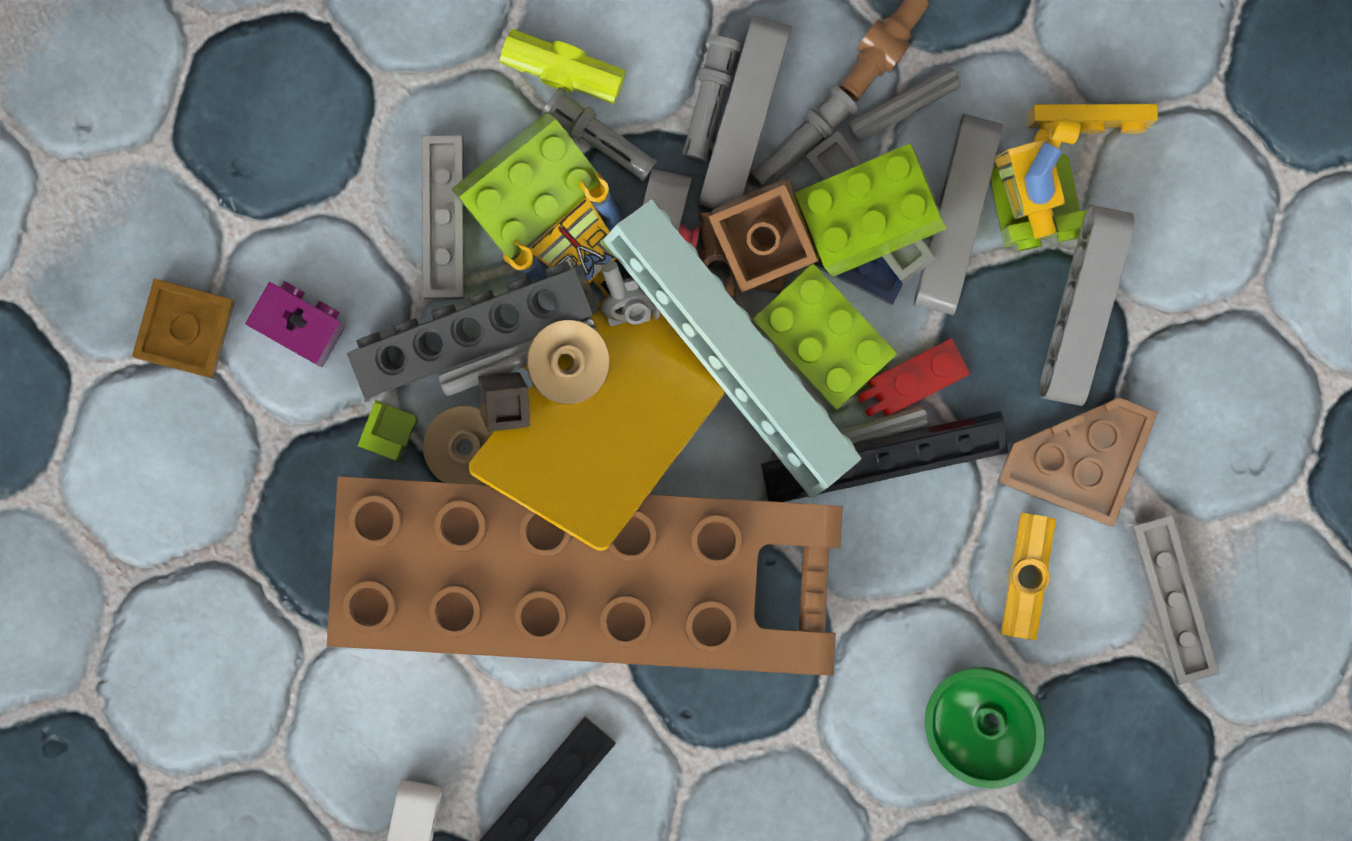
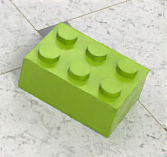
[451,112,599,259]
[795,143,947,277]
[752,264,897,413]

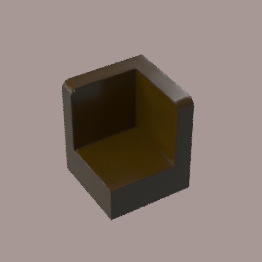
[478,372,530,432]

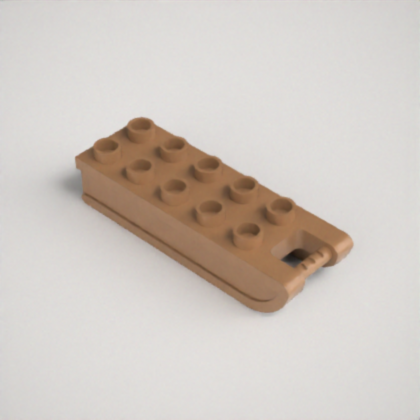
[326,477,843,675]

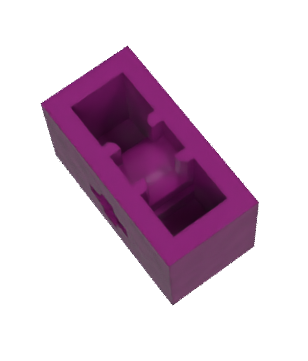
[245,281,346,367]

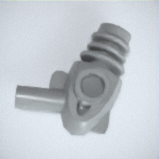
[600,262,663,326]

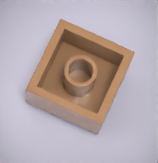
[709,177,820,292]

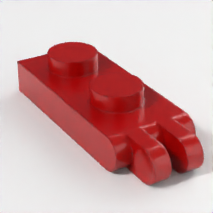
[857,338,970,417]

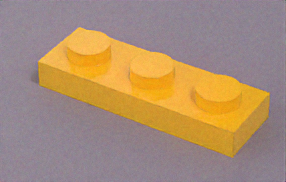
[1028,104,1158,134]

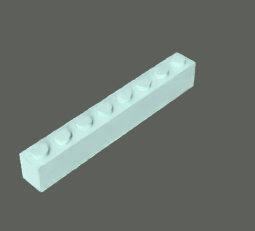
[603,199,862,499]

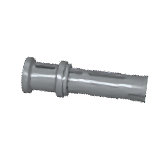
[681,35,743,161]
[750,84,859,187]
[540,87,658,182]

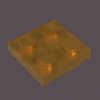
[132,278,235,379]

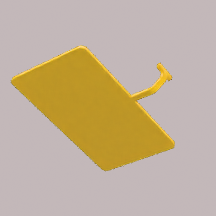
[469,296,726,551]

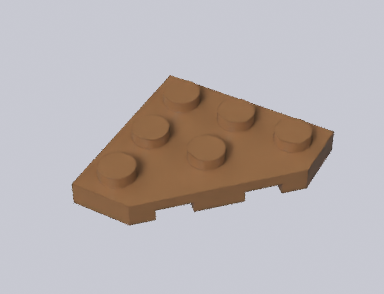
[997,397,1158,527]

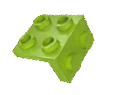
[990,153,1087,251]

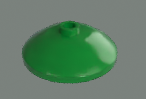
[925,667,1047,789]

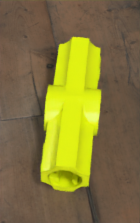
[499,28,626,105]

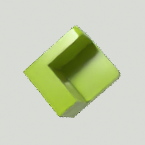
[358,400,417,462]

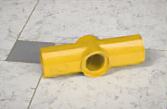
[1000,513,1056,641]

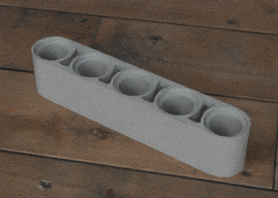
[698,15,792,209]
[914,114,1003,315]
[1039,205,1135,406]

